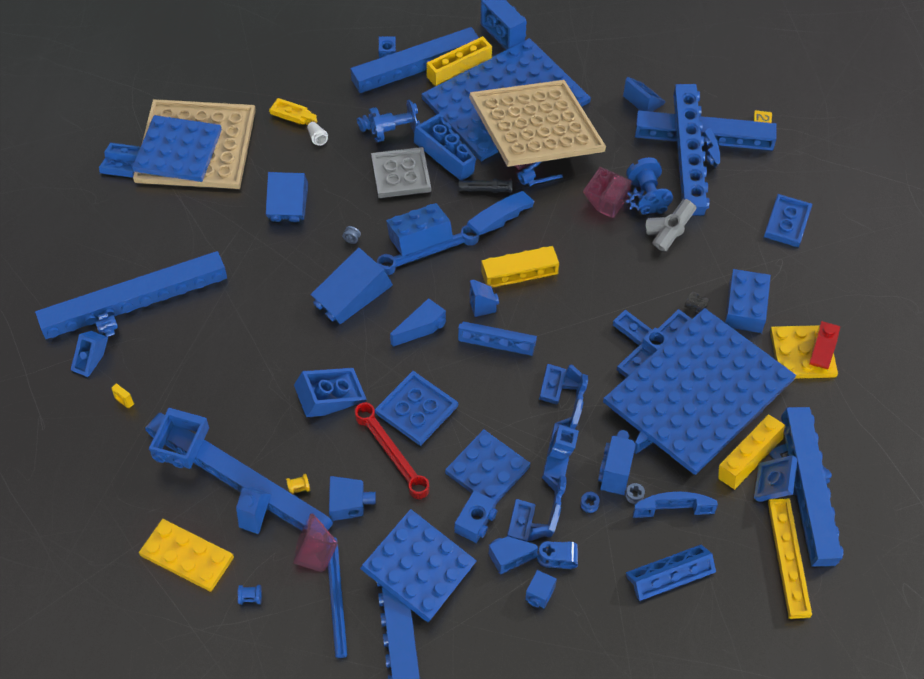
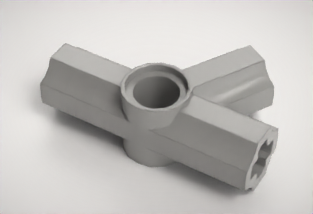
[646,199,697,252]

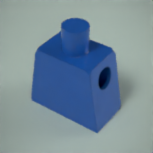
[329,476,376,521]

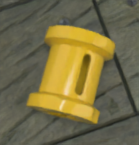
[286,474,310,495]

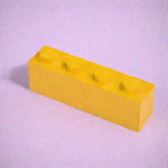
[427,36,492,86]
[481,246,559,288]
[718,414,785,490]

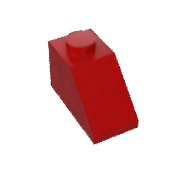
[809,321,840,369]

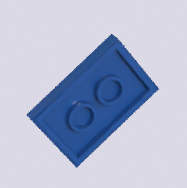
[764,194,812,247]

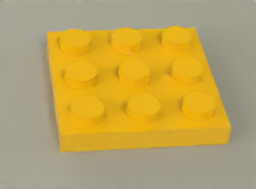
[770,325,838,379]

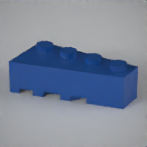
[414,113,476,180]

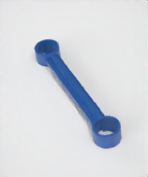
[377,225,479,275]

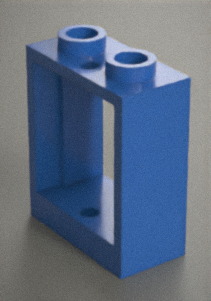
[149,408,209,469]

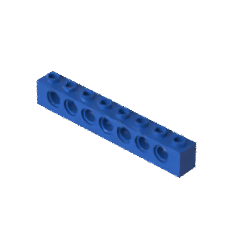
[673,84,710,216]

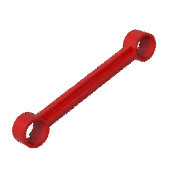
[355,402,429,499]

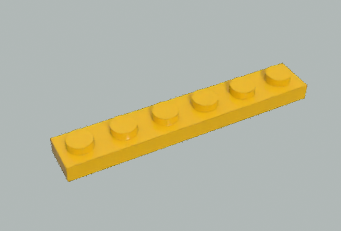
[768,499,812,619]

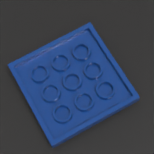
[133,115,222,182]
[360,509,477,623]

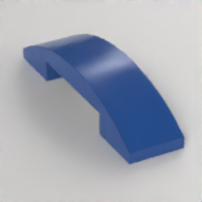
[633,492,718,518]

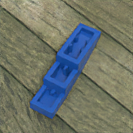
[467,191,535,235]

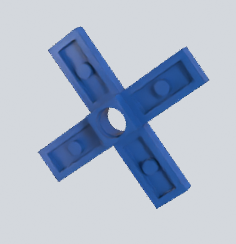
[612,309,692,378]

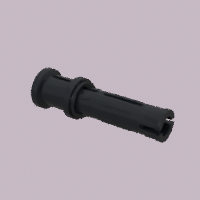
[459,178,512,194]

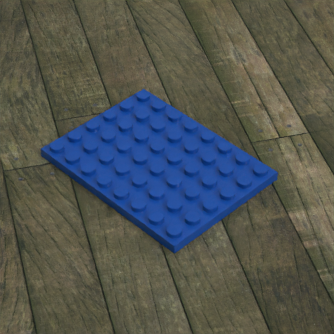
[421,38,591,161]
[603,308,796,475]

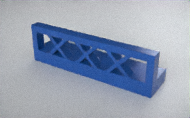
[458,321,537,356]
[626,545,716,601]

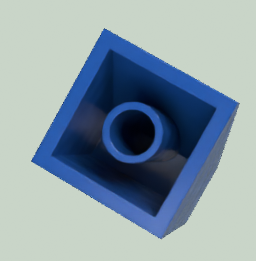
[266,172,308,222]

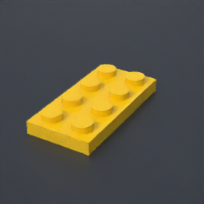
[139,519,234,592]

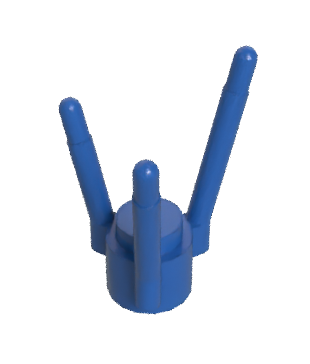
[517,161,562,186]

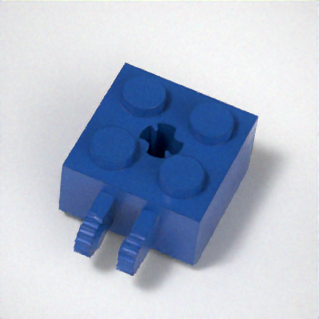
[598,430,636,495]

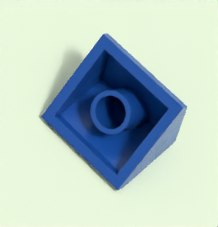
[623,77,666,112]

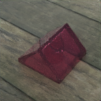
[293,513,338,572]

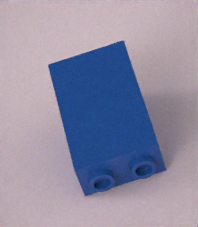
[311,248,393,324]

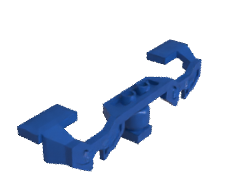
[507,364,588,542]

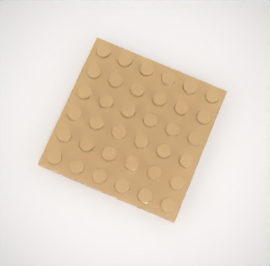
[469,80,606,167]
[133,99,256,189]

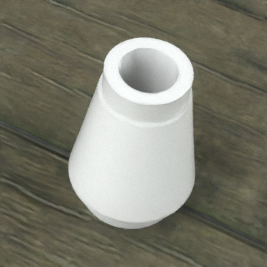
[307,122,328,146]

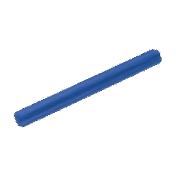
[326,537,347,658]

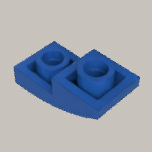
[703,128,720,167]

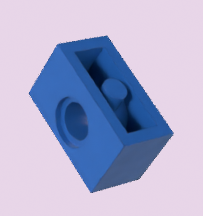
[454,491,498,543]

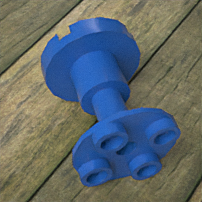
[368,100,420,143]
[626,157,673,214]

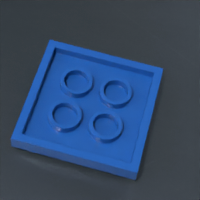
[375,371,458,446]
[445,429,531,504]

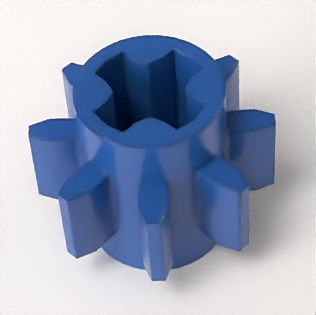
[626,187,644,211]
[95,313,118,337]

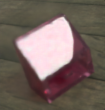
[583,167,632,218]

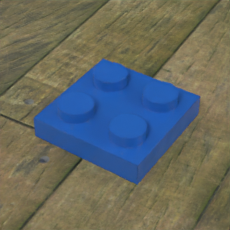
[754,455,797,502]

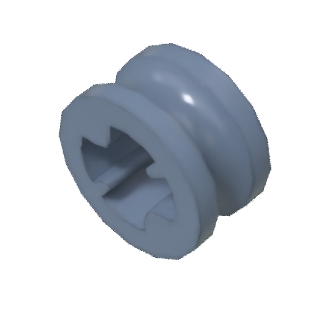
[342,226,361,244]
[626,483,645,504]

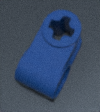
[537,541,578,569]

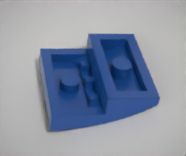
[99,143,140,177]

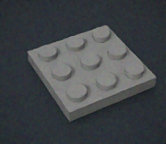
[371,147,431,198]

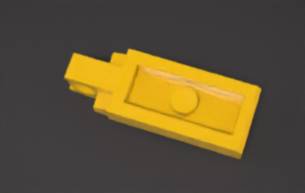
[269,98,317,125]

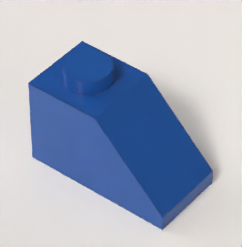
[470,280,499,317]
[71,331,108,377]
[236,487,271,534]
[488,536,538,574]

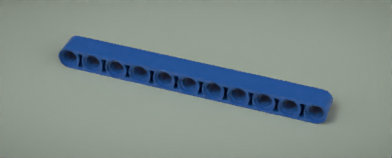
[145,413,333,540]

